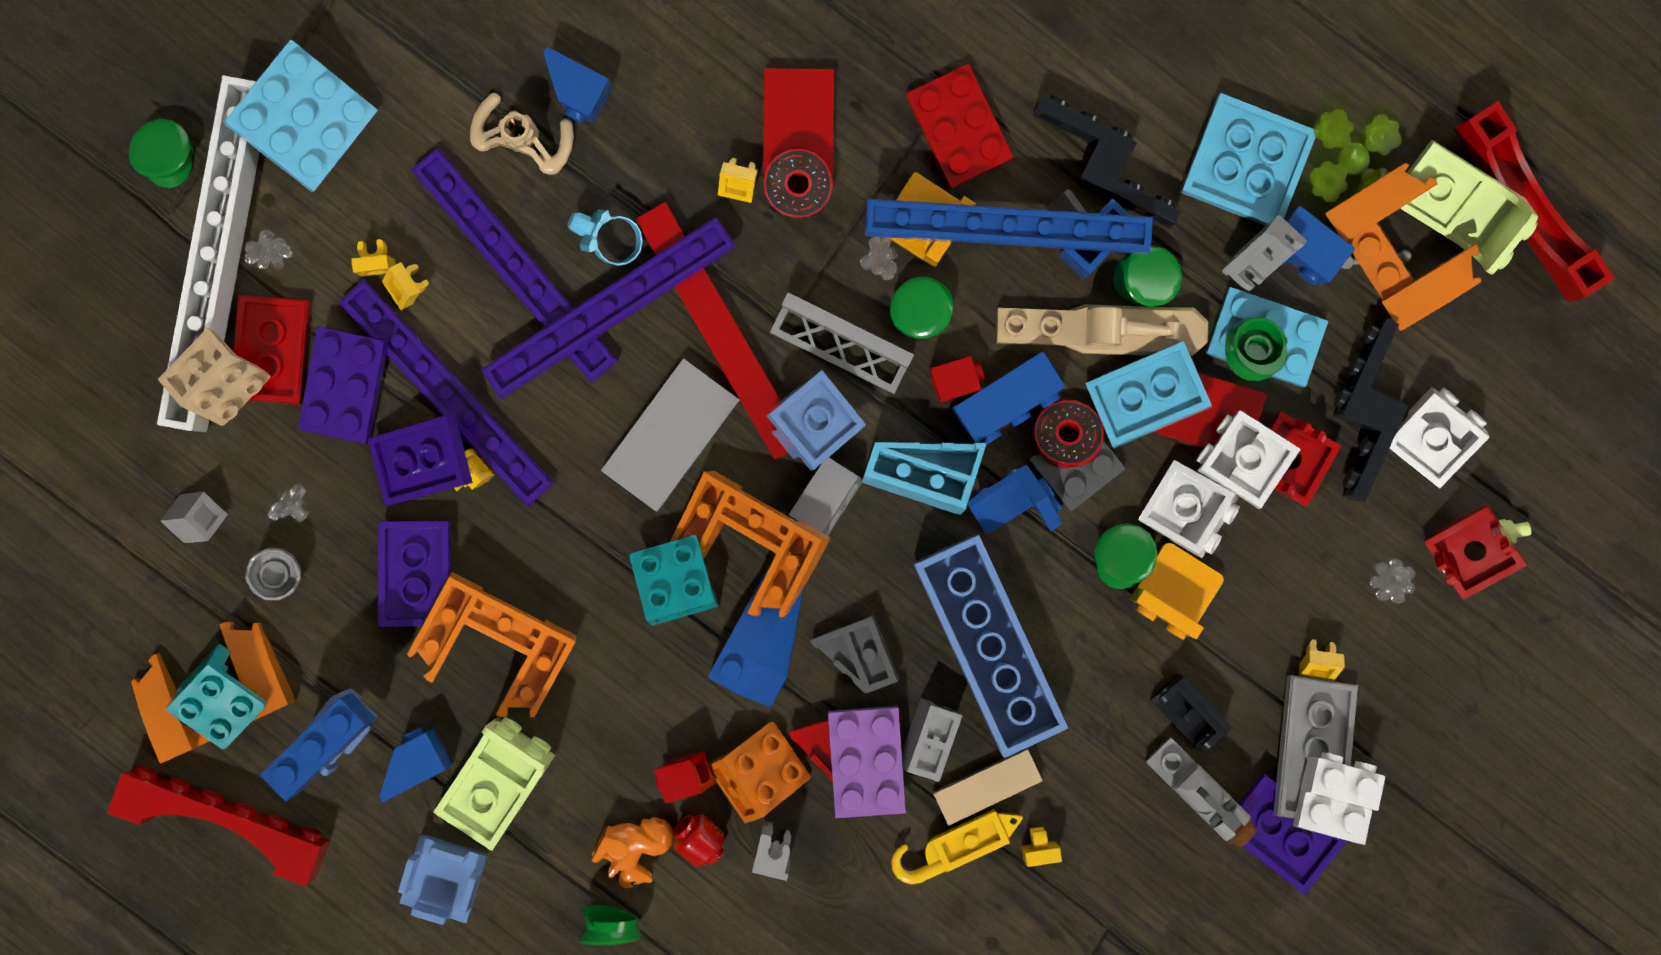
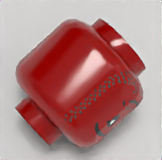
[672,814,724,867]

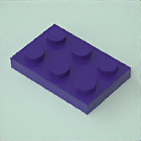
[298,326,389,444]
[368,414,473,506]
[378,521,451,627]
[1232,773,1347,895]

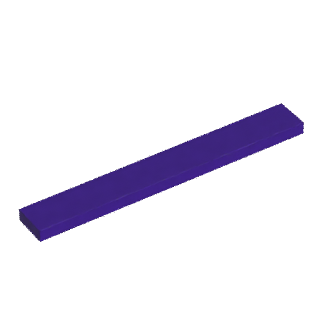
[411,147,618,383]
[481,217,736,399]
[338,279,555,507]

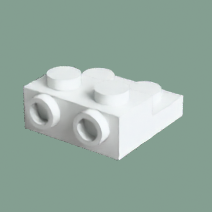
[1390,387,1489,488]
[1196,410,1300,509]
[1138,460,1240,558]
[1293,752,1385,845]

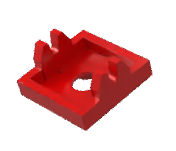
[1269,411,1341,506]
[1424,504,1527,600]

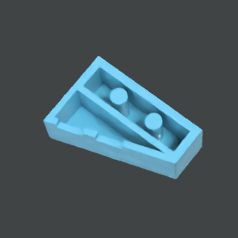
[861,442,987,515]

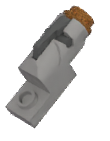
[1145,737,1258,848]

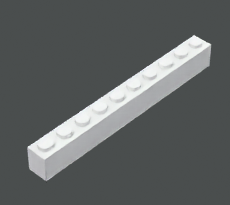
[157,75,260,433]

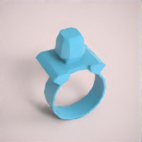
[567,210,643,266]

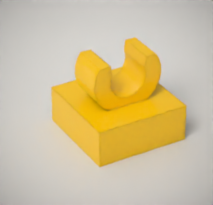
[718,158,758,203]
[351,239,396,277]
[382,262,429,310]
[454,448,496,491]
[1299,640,1345,682]
[1021,826,1062,867]

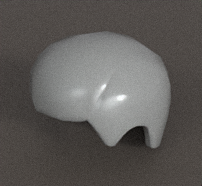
[245,547,301,600]

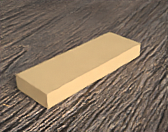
[933,748,1043,826]

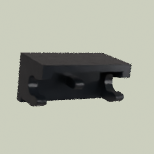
[1150,673,1232,751]

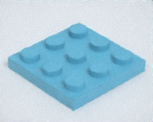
[223,40,378,192]
[1180,93,1318,226]

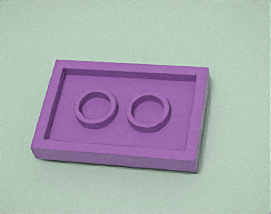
[828,706,906,818]

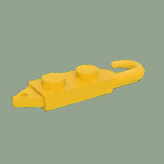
[891,809,1023,884]

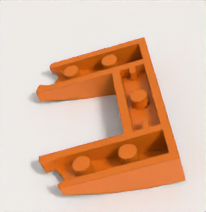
[1325,162,1481,331]
[670,471,831,617]
[407,572,577,717]
[131,622,296,764]

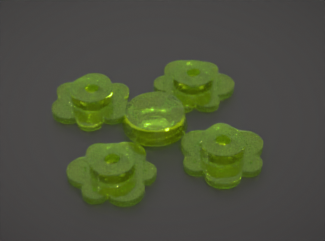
[1309,109,1402,202]

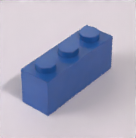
[952,352,1065,445]
[260,693,377,802]

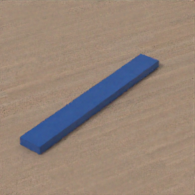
[865,199,1153,254]

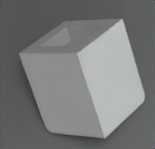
[160,492,228,543]

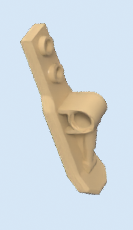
[996,304,1208,357]

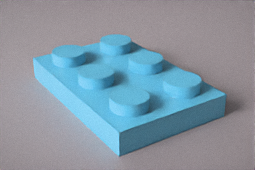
[1204,287,1328,387]
[1085,341,1212,448]

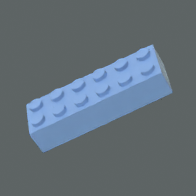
[913,534,1068,758]

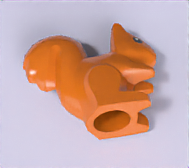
[591,817,674,888]

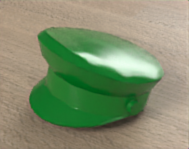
[128,119,194,188]
[1113,245,1182,307]
[890,277,953,339]
[1225,317,1288,381]
[1095,523,1157,589]
[579,905,642,945]

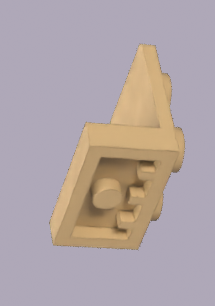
[158,328,270,426]

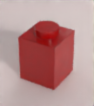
[929,356,985,404]
[654,751,716,803]

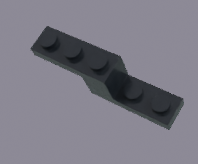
[1033,95,1182,229]
[1333,318,1409,502]

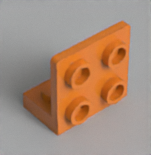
[709,722,811,824]

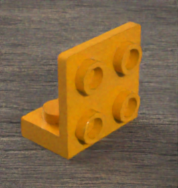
[889,172,976,268]

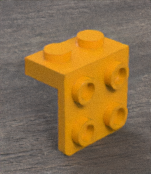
[1129,543,1224,640]

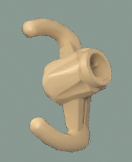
[470,93,574,175]

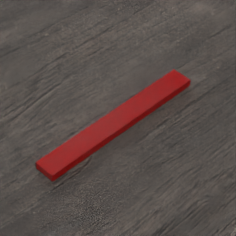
[635,202,788,460]

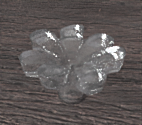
[245,230,292,269]
[860,237,898,280]
[267,483,309,522]
[1370,558,1416,604]

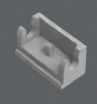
[1222,214,1307,291]
[789,457,862,536]
[902,698,963,782]
[752,820,791,881]

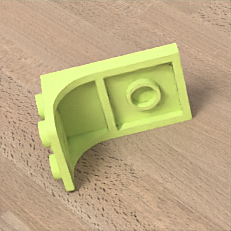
[1400,140,1538,275]
[433,717,556,851]

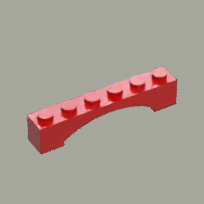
[1454,101,1615,302]
[107,766,330,887]

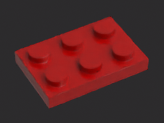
[905,64,1014,190]

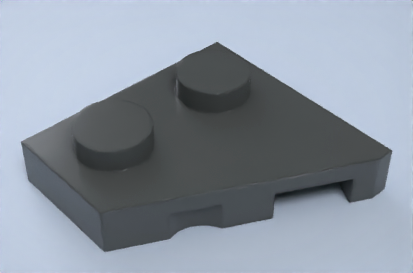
[1028,442,1126,512]
[810,615,899,694]

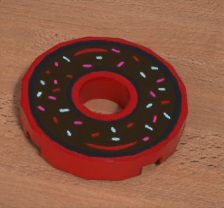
[763,146,833,218]
[1034,400,1104,469]

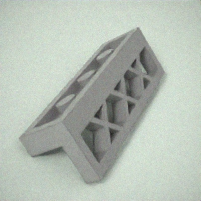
[770,293,914,394]

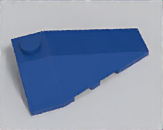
[707,554,803,707]

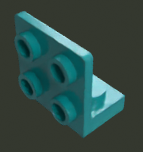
[629,535,719,626]
[165,643,267,749]

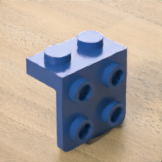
[968,464,1062,533]

